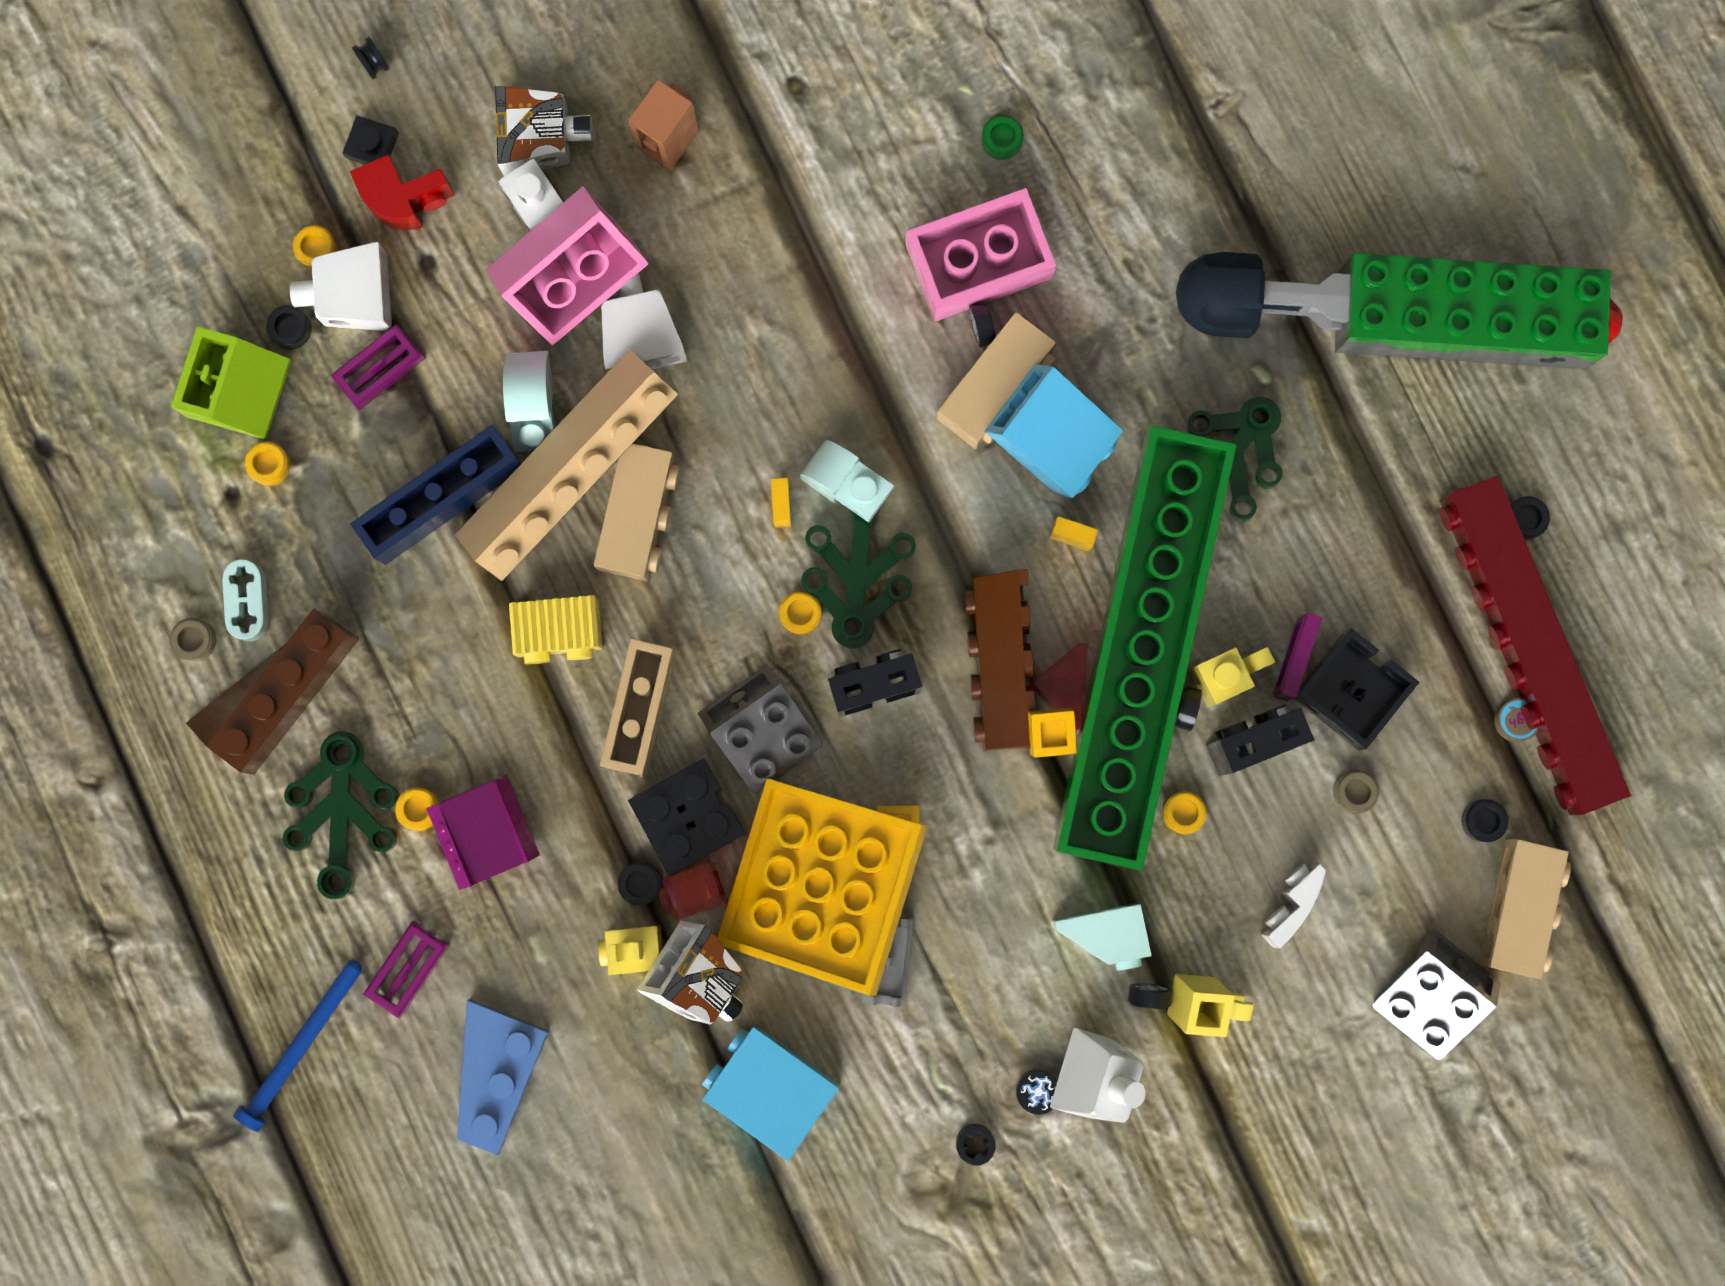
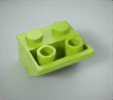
[171,326,292,440]

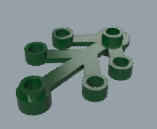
[1187,397,1282,522]
[801,507,916,649]
[282,731,399,899]

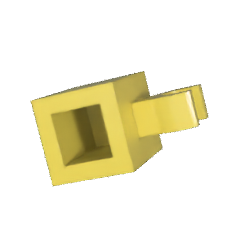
[1190,647,1275,708]
[598,925,663,975]
[1167,974,1254,1037]

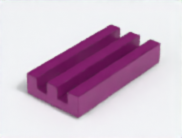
[330,324,425,411]
[1273,612,1323,702]
[363,921,450,1018]

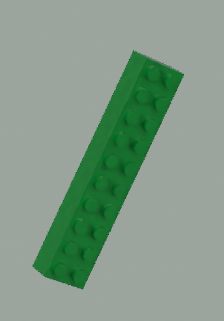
[1053,425,1237,871]

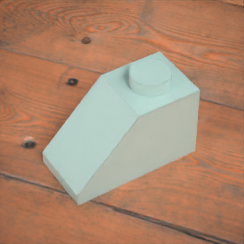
[1052,903,1152,971]

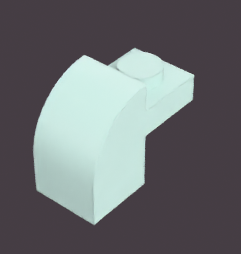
[503,350,555,452]
[800,440,894,523]

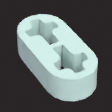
[222,559,269,642]

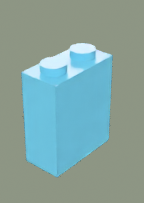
[984,364,1123,498]
[702,1024,840,1161]

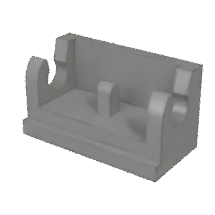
[862,918,913,1007]

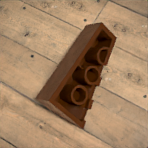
[964,569,1036,752]
[186,608,359,775]

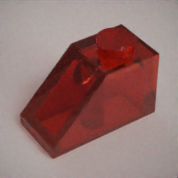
[658,862,728,920]

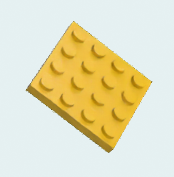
[717,778,927,997]

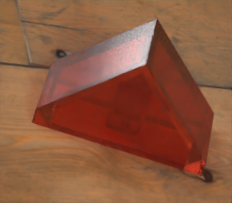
[1030,643,1088,732]

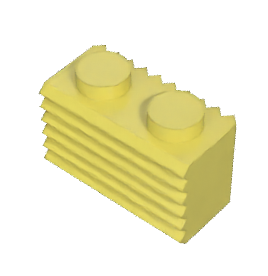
[509,595,603,664]

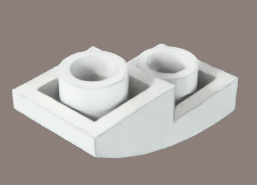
[1261,863,1326,949]

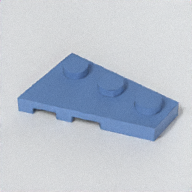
[457,999,549,1155]

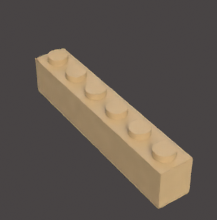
[455,349,678,581]

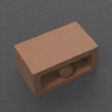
[628,80,699,171]

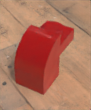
[350,155,455,230]

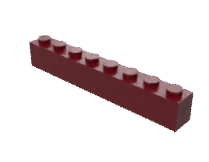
[1439,475,1631,815]

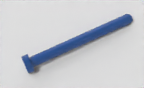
[233,959,362,1132]

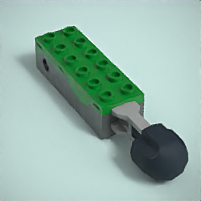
[1175,252,1623,369]

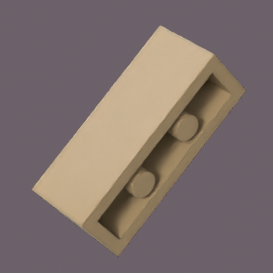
[936,312,1056,449]
[594,444,681,582]
[600,639,677,777]
[1479,839,1571,980]

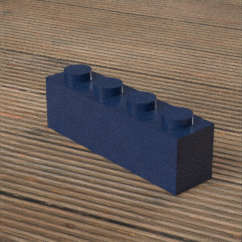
[350,425,521,565]

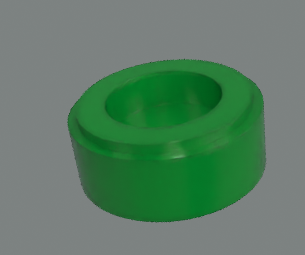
[981,115,1024,160]

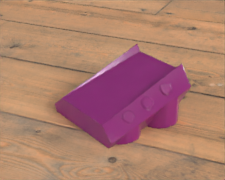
[426,774,540,890]

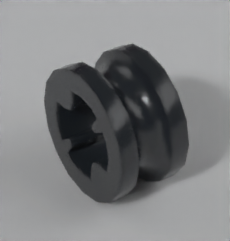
[351,36,390,80]
[956,1124,996,1166]

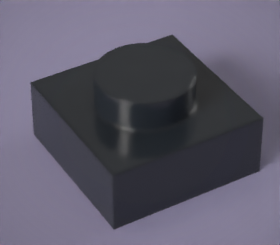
[342,115,399,165]

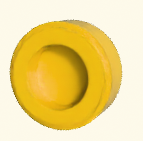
[293,225,338,269]
[245,442,291,486]
[779,592,822,635]
[395,788,440,831]
[1162,791,1207,834]

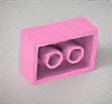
[486,186,649,346]
[905,188,1056,322]

